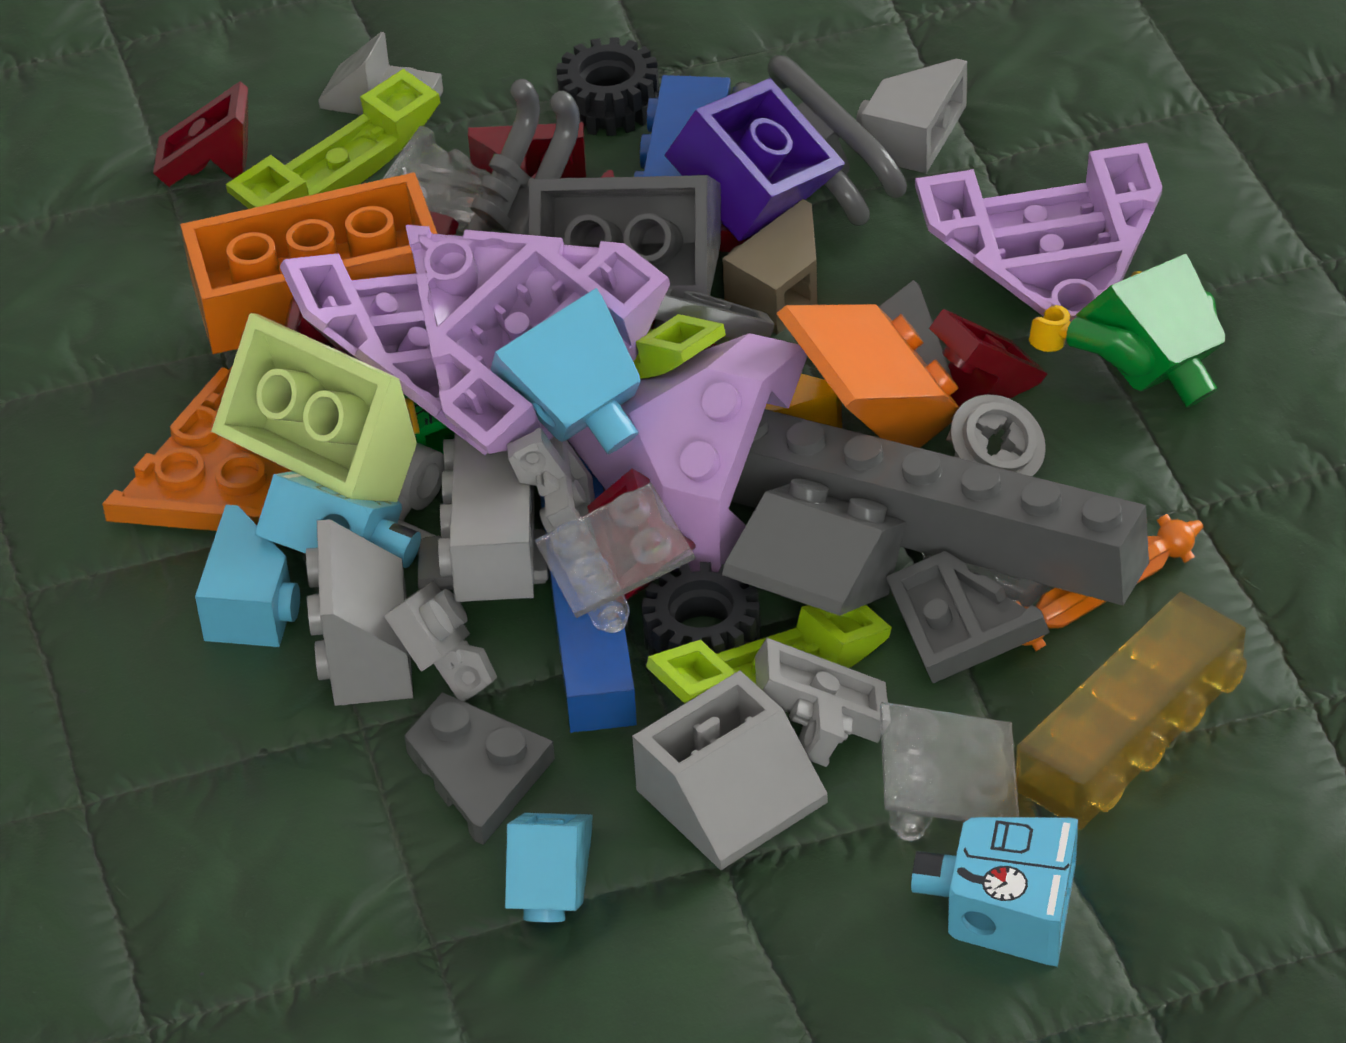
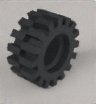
[556,37,659,136]
[642,562,761,656]

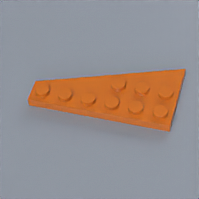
[102,365,292,531]

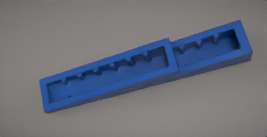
[540,458,637,733]

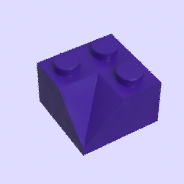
[664,78,845,242]

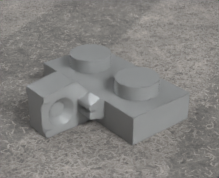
[507,427,599,562]
[384,580,497,701]
[755,638,890,767]

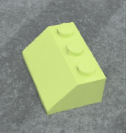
[211,313,417,502]

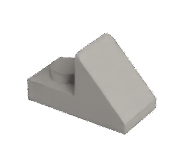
[319,32,443,125]

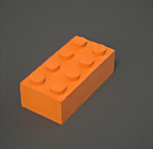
[180,172,437,354]

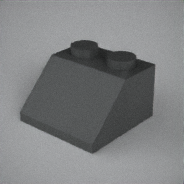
[722,479,906,616]

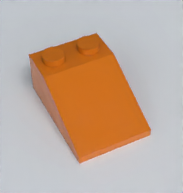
[776,304,959,448]

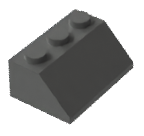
[529,175,721,298]

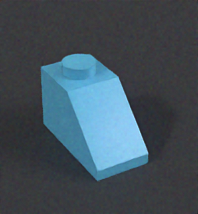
[195,505,300,647]
[505,813,593,922]

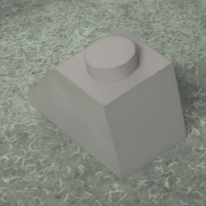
[856,58,967,174]

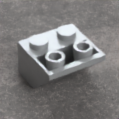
[306,519,413,706]
[632,670,828,870]

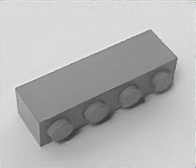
[438,433,535,602]

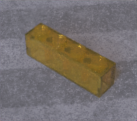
[1016,591,1247,830]

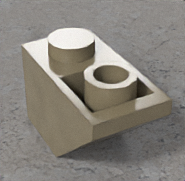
[723,199,817,335]

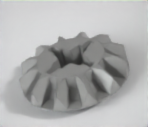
[946,395,1045,476]

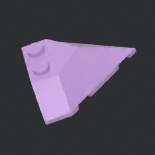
[915,143,1162,321]
[406,225,670,454]
[280,253,487,455]
[568,333,807,573]

